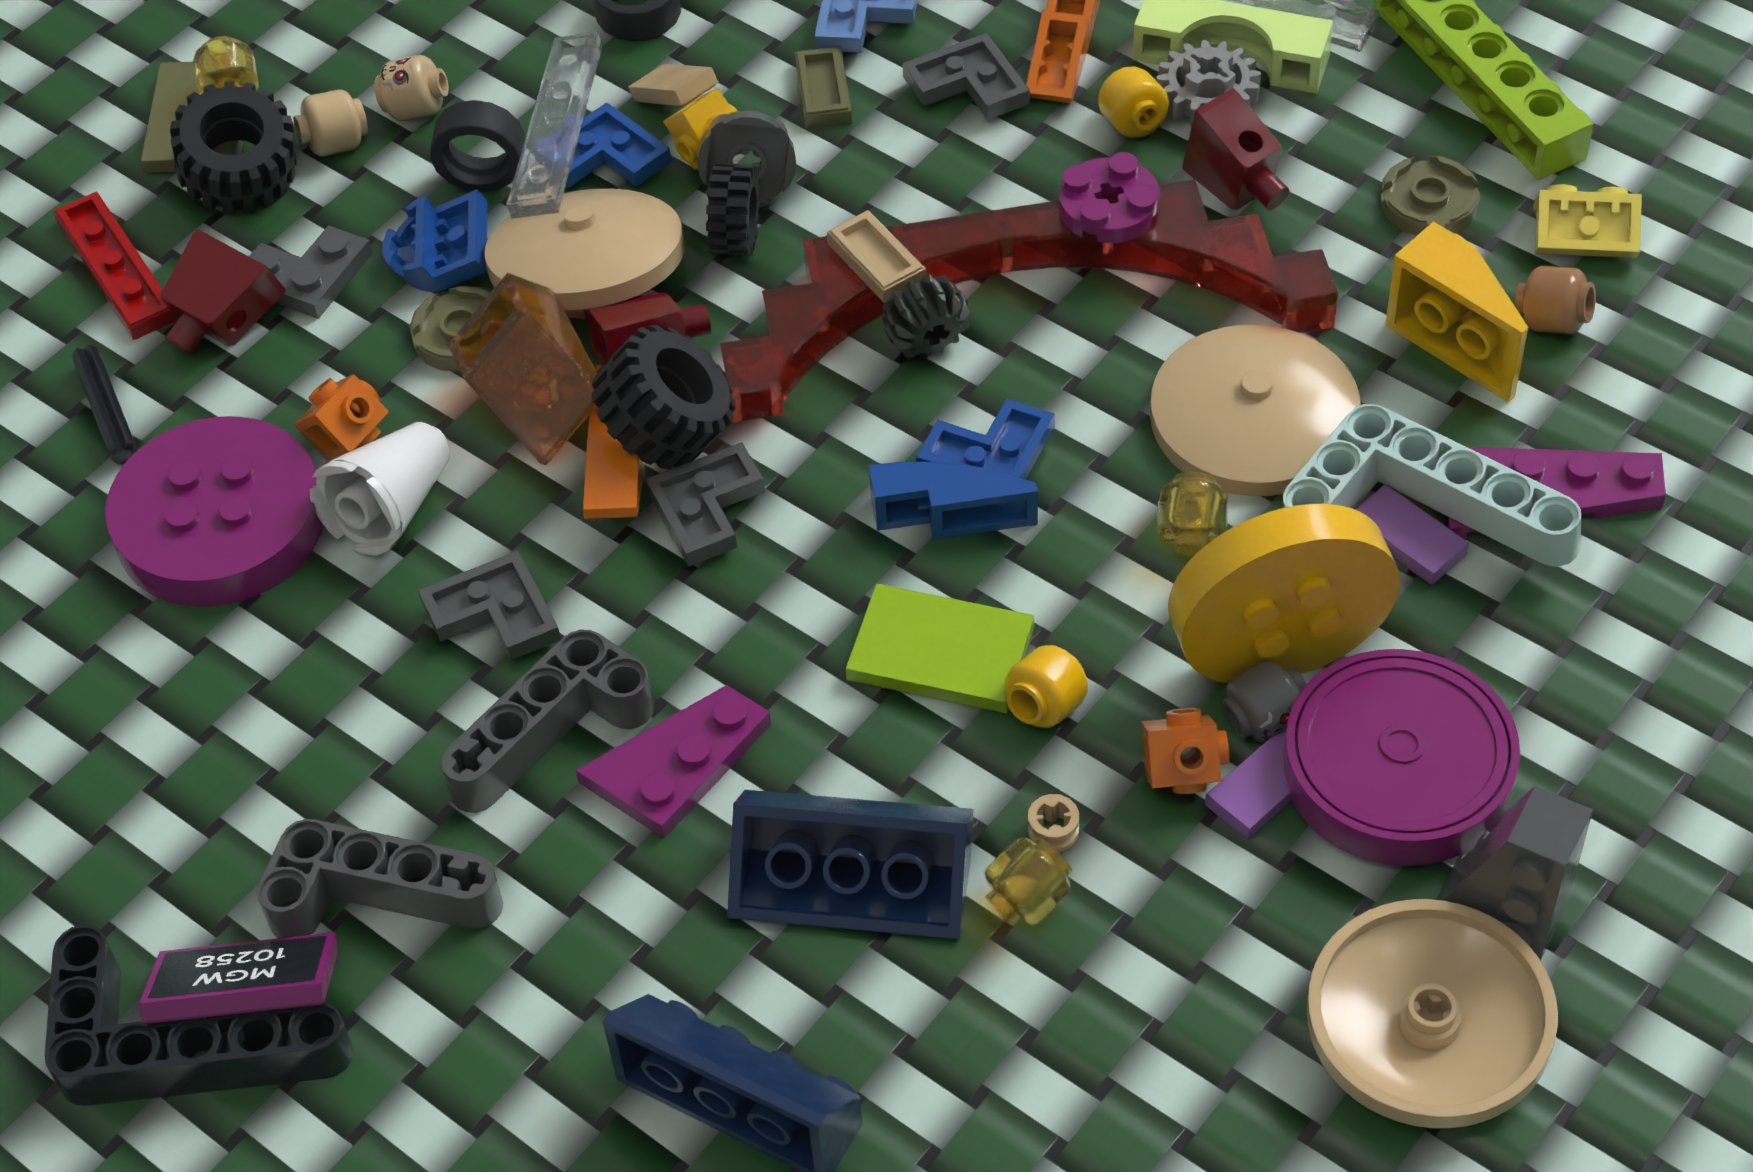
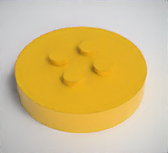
[1168,504,1400,683]

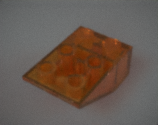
[448,273,597,465]

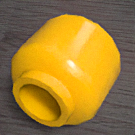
[1098,66,1169,138]
[1005,645,1088,728]

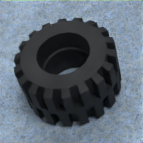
[170,81,297,214]
[591,325,736,470]

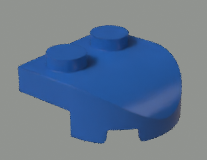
[382,189,487,292]

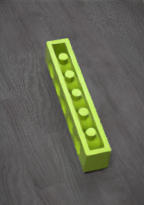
[1374,0,1594,180]

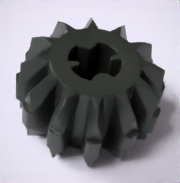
[882,274,971,359]

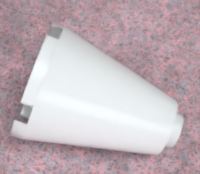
[310,422,450,556]

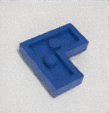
[535,102,672,188]
[916,399,1055,480]

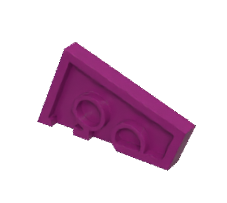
[576,685,771,839]

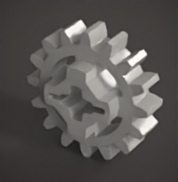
[1157,40,1261,126]

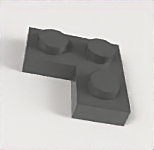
[902,33,1030,120]
[249,225,373,319]
[646,442,765,567]
[418,551,561,660]

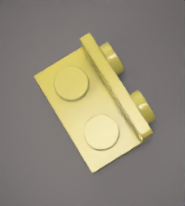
[1533,184,1642,258]

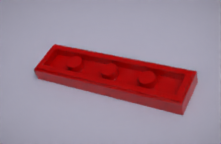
[53,191,179,341]

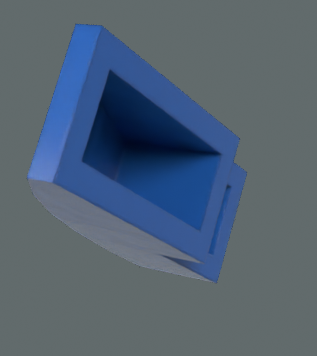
[869,462,1038,540]

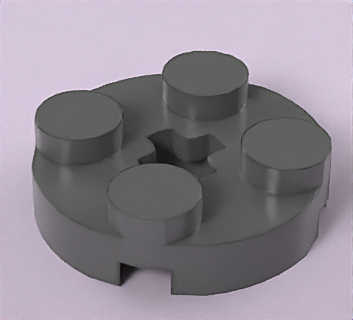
[697,110,796,208]

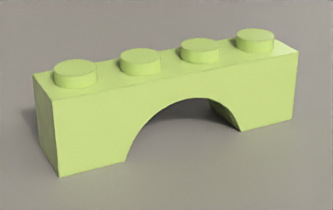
[1133,0,1333,94]

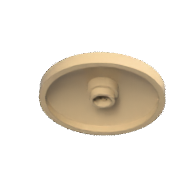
[484,188,685,311]
[1150,324,1361,496]
[1307,899,1558,1128]

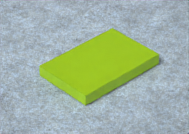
[846,583,1035,714]

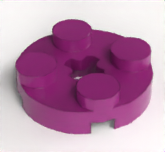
[1059,152,1160,243]

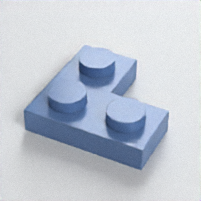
[814,0,918,53]

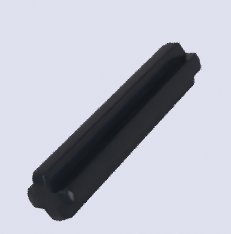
[71,344,138,463]

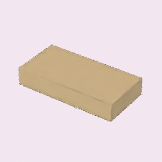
[628,64,718,107]
[827,210,926,303]

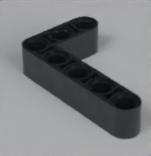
[44,925,354,1106]

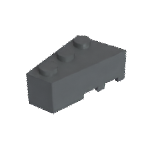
[1436,786,1593,961]

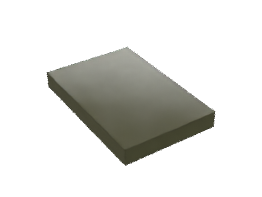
[141,59,255,173]

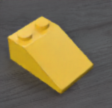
[1385,221,1528,403]

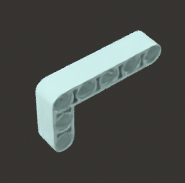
[1283,404,1581,566]

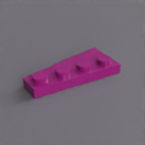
[1446,447,1666,540]

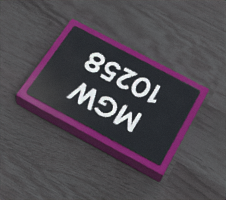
[139,932,338,1024]

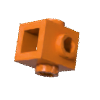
[294,374,389,462]
[1141,708,1229,794]

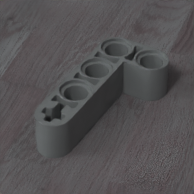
[441,629,654,813]
[257,819,503,938]

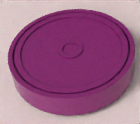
[105,416,323,607]
[1284,649,1520,866]

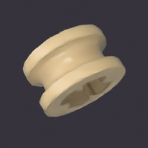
[1028,794,1079,853]

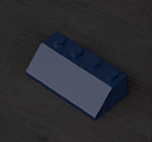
[727,790,974,939]
[602,994,863,1172]

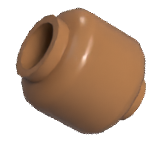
[1515,266,1596,335]

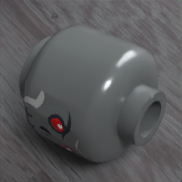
[1221,660,1307,743]

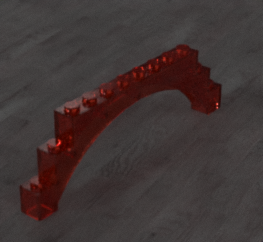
[720,179,1338,423]

